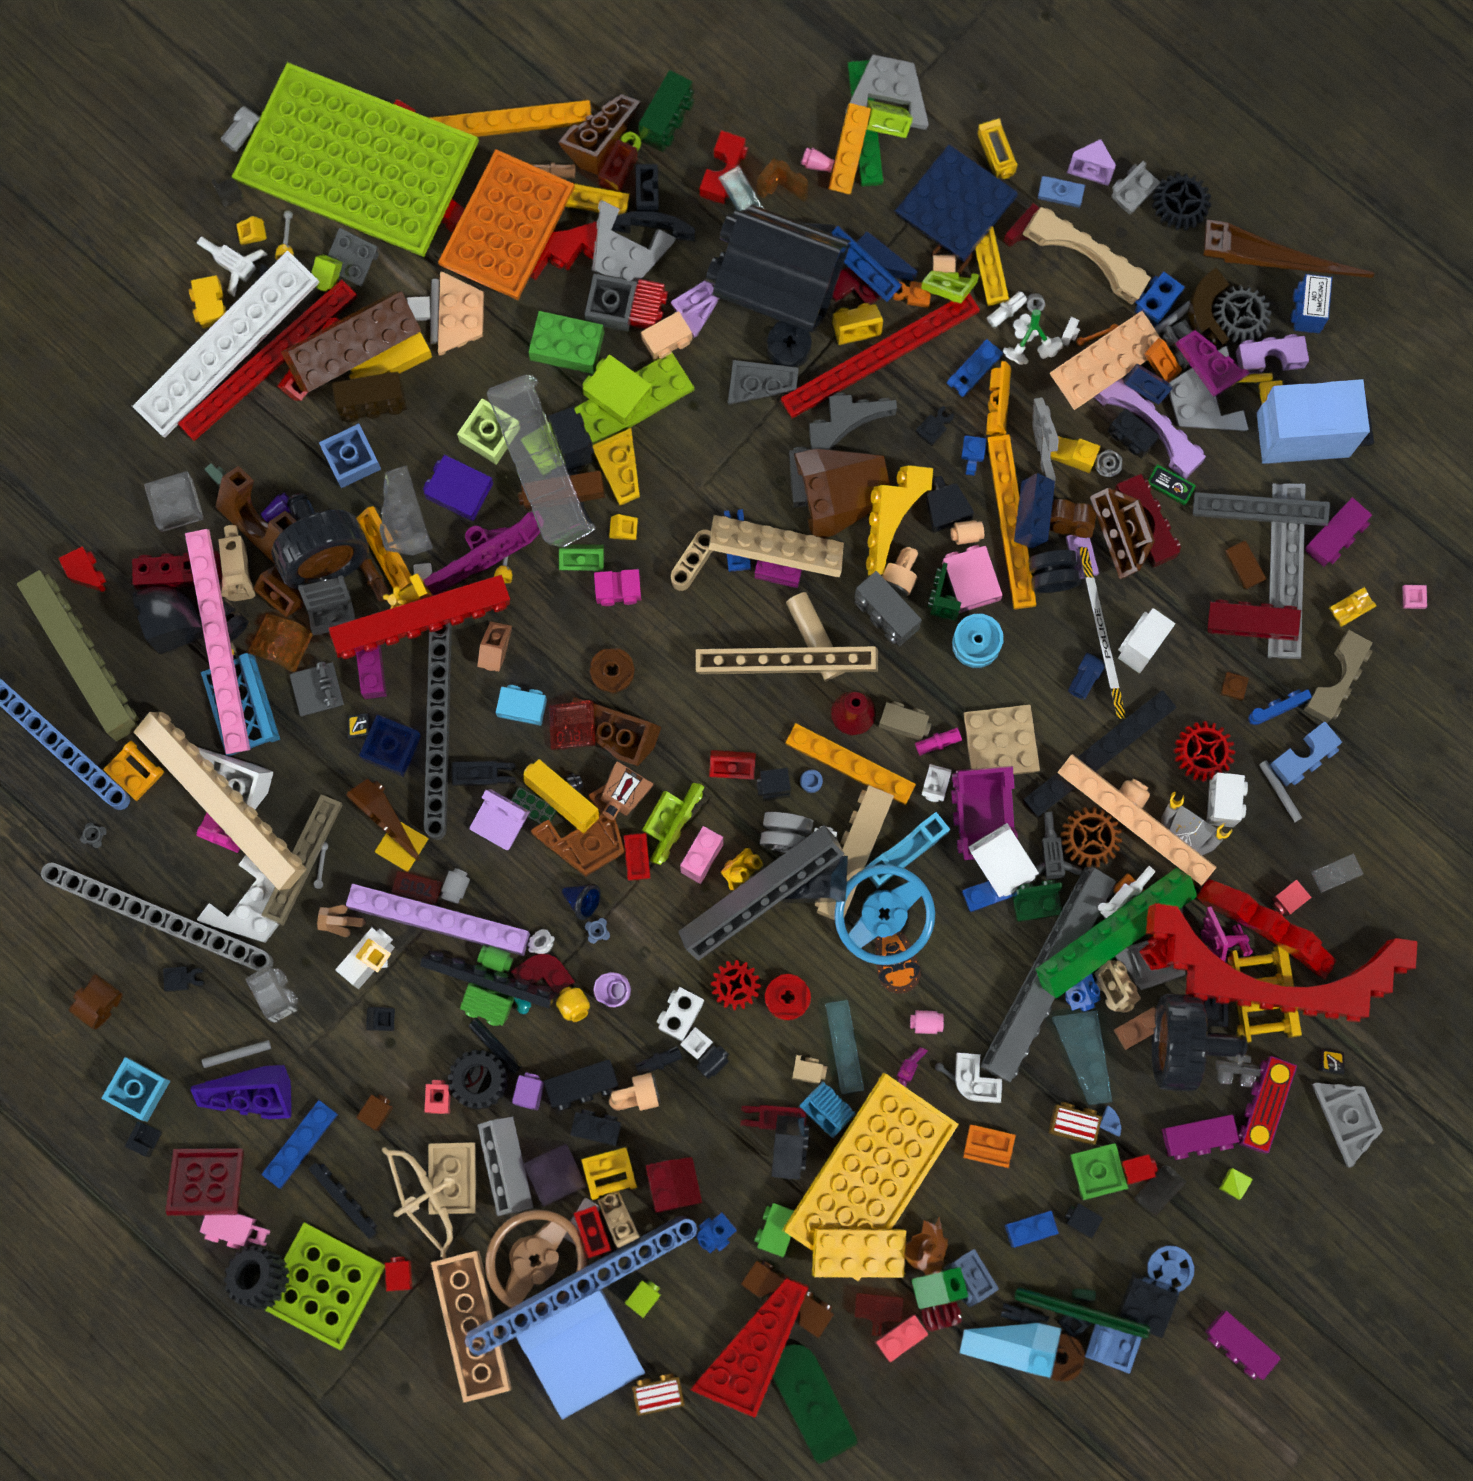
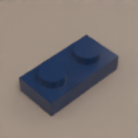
[1123,363,1172,405]

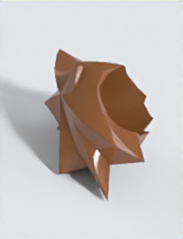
[905,1218,948,1276]

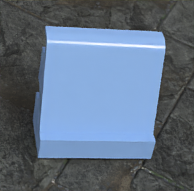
[516,1289,645,1419]

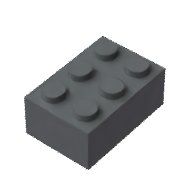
[854,571,922,647]

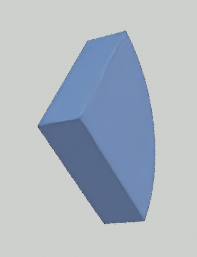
[1100,1106,1121,1137]

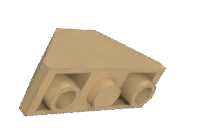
[597,1191,640,1248]

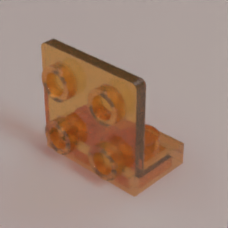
[757,158,809,202]
[248,614,313,673]

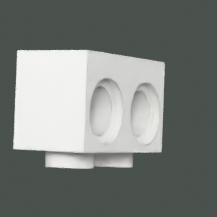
[657,987,704,1042]

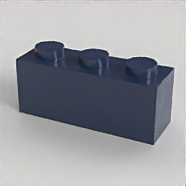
[1014,473,1055,548]

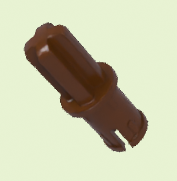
[360,559,390,602]

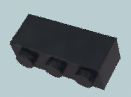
[544,1059,619,1111]

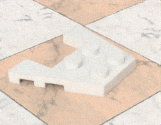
[197,855,279,943]

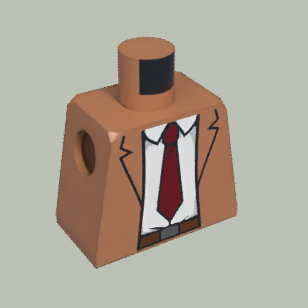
[600,762,653,820]

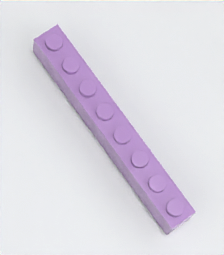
[346,884,530,956]

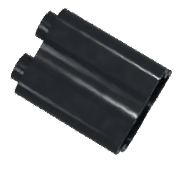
[705,204,851,333]

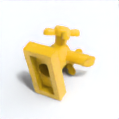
[383,573,433,609]

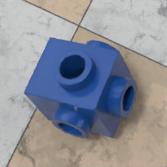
[1065,974,1101,1012]
[695,1213,737,1253]

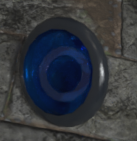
[562,884,601,920]

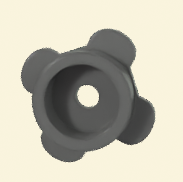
[80,822,107,848]

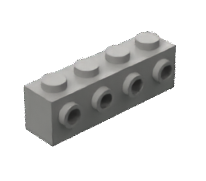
[478,1117,533,1216]

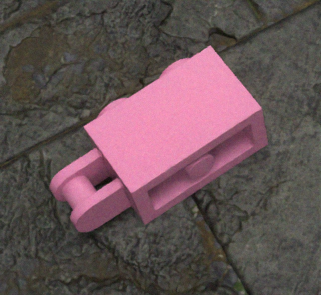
[200,1213,270,1250]

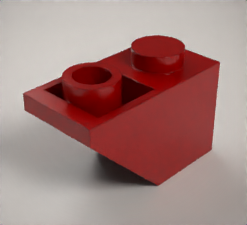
[58,546,106,592]

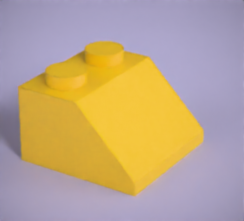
[832,303,883,345]

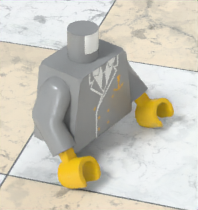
[1161,792,1232,861]

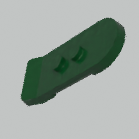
[773,1344,858,1464]

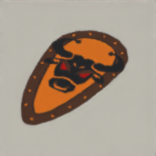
[875,916,921,994]

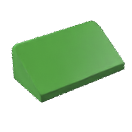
[559,544,604,571]

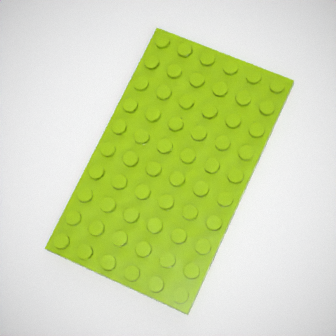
[232,63,479,257]

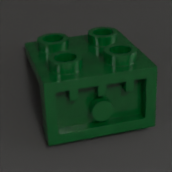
[928,562,962,621]
[1012,880,1062,922]

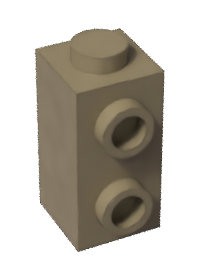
[879,701,931,741]

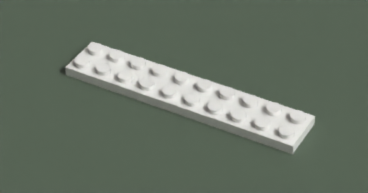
[132,251,320,438]

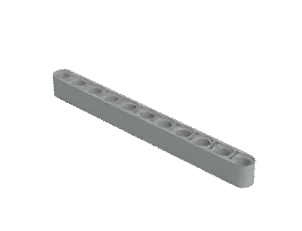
[41,863,273,971]

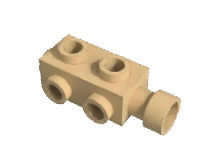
[1094,960,1141,1013]

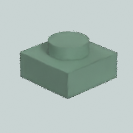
[205,464,227,487]

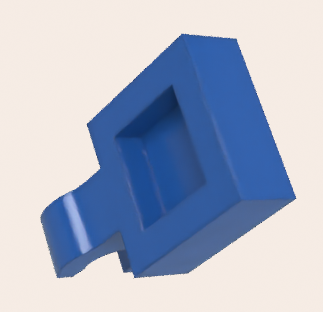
[961,436,986,476]

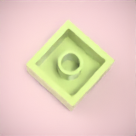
[457,399,521,465]

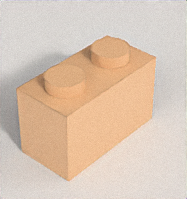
[641,311,692,361]

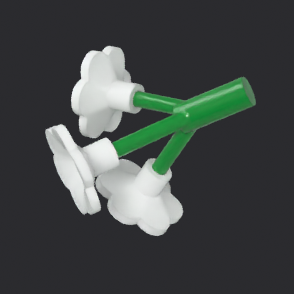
[1003,309,1063,365]

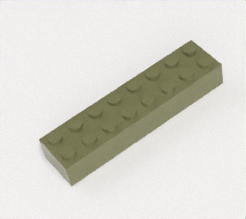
[17,570,140,742]

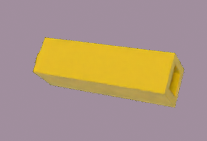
[349,332,432,380]
[523,759,599,834]

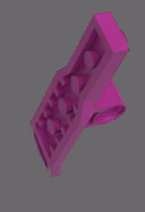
[423,511,544,596]

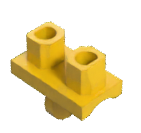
[1329,587,1376,627]
[720,848,763,890]

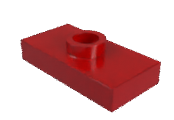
[624,833,651,881]

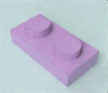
[1066,535,1099,579]

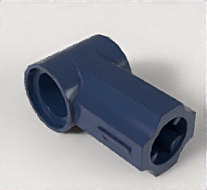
[1068,652,1105,700]

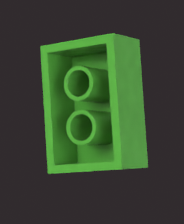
[529,311,604,374]

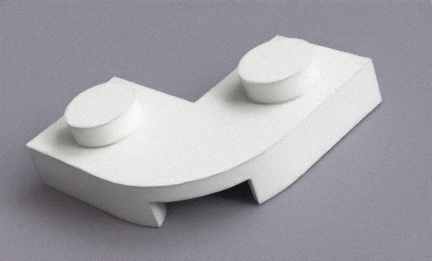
[955,1053,1002,1103]

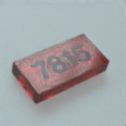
[391,871,442,905]

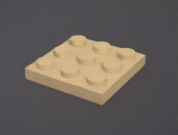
[963,705,1040,775]

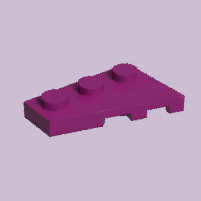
[1176,330,1250,397]

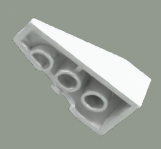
[198,747,273,809]

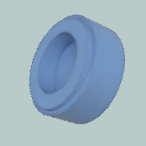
[800,770,823,793]

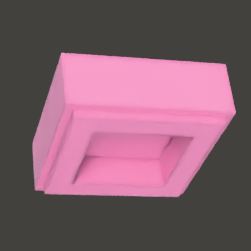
[1402,585,1427,609]

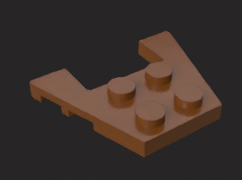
[531,785,624,877]

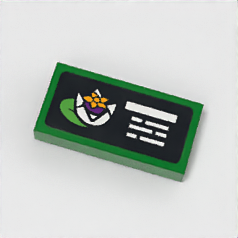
[1148,464,1196,506]

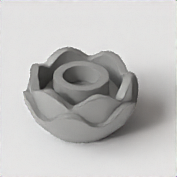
[1095,450,1122,477]

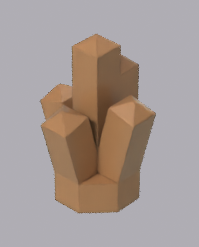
[317,905,366,937]

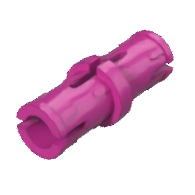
[915,727,962,756]

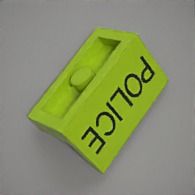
[866,100,913,138]

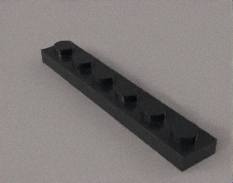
[420,951,557,1008]

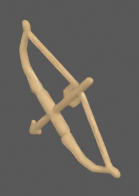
[382,1147,455,1259]

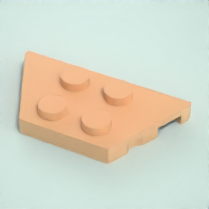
[438,272,484,355]

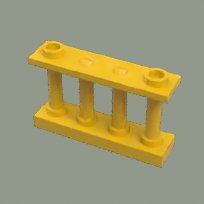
[1226,946,1302,1043]

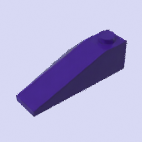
[191,1065,291,1119]

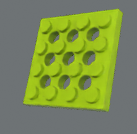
[264,1222,385,1350]

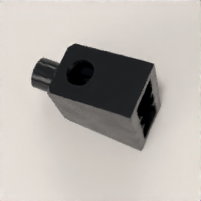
[926,476,974,533]

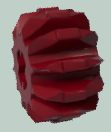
[921,1301,962,1331]

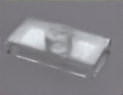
[1311,854,1363,893]

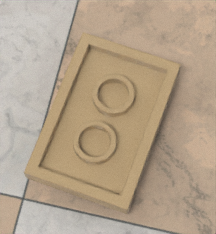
[429,1143,476,1214]

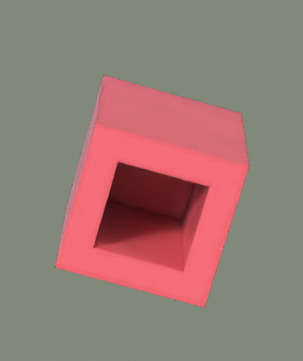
[1272,880,1311,917]

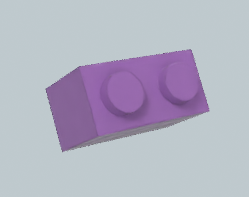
[512,1073,544,1111]

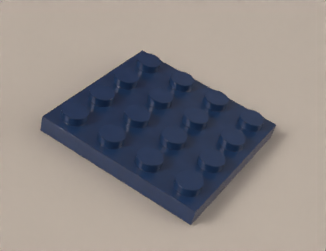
[895,145,1018,262]

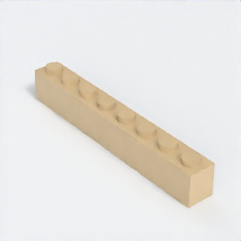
[696,646,878,674]

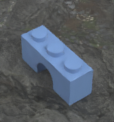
[1270,722,1342,786]

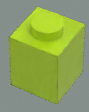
[311,254,343,291]
[625,1280,661,1318]

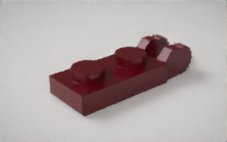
[740,1105,806,1130]

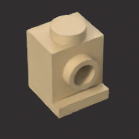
[792,1055,827,1084]

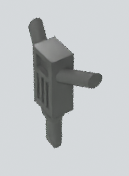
[1035,812,1083,879]

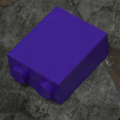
[423,455,493,521]

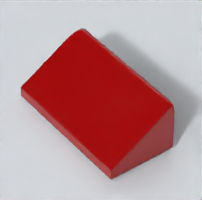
[709,750,756,780]

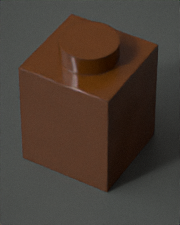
[356,1094,393,1131]

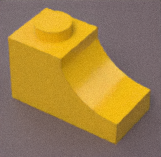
[1050,436,1100,473]

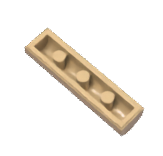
[786,592,845,682]

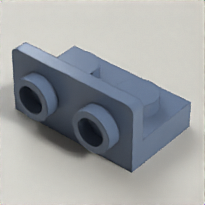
[944,1249,999,1307]

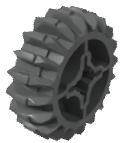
[1212,285,1271,344]

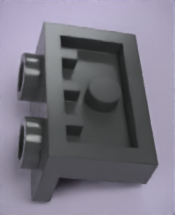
[1162,319,1193,371]

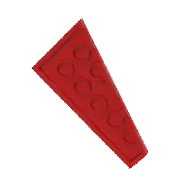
[690,1277,809,1418]

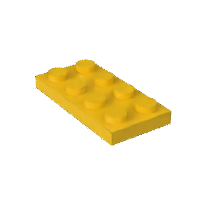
[812,1228,906,1277]

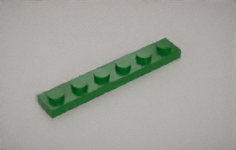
[848,60,883,187]

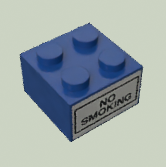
[1291,274,1332,333]

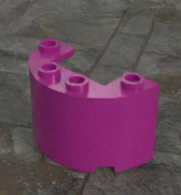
[951,765,1018,860]

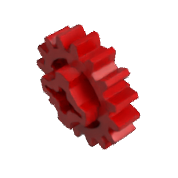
[711,960,761,1011]

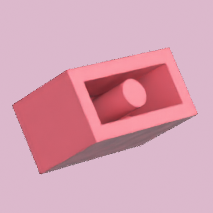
[875,1315,928,1362]

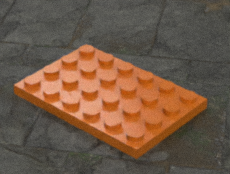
[438,149,575,300]

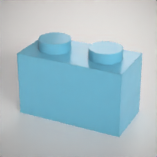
[496,685,547,726]

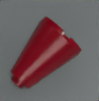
[831,691,876,736]

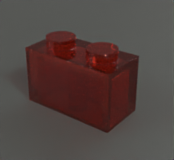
[598,139,638,192]

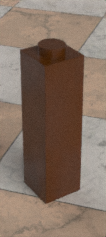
[518,471,605,511]

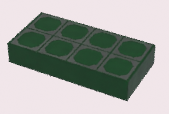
[511,786,557,825]

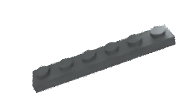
[1193,492,1330,526]

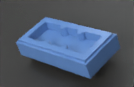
[1038,176,1085,208]

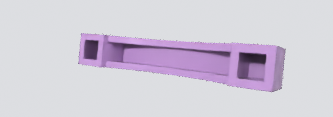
[1094,377,1206,480]

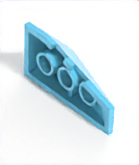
[960,1323,1061,1377]

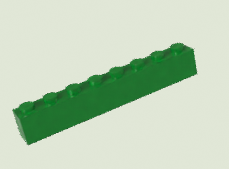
[1036,867,1197,998]

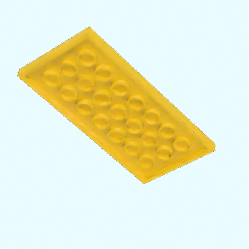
[782,1073,959,1281]

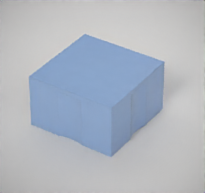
[1257,379,1370,464]

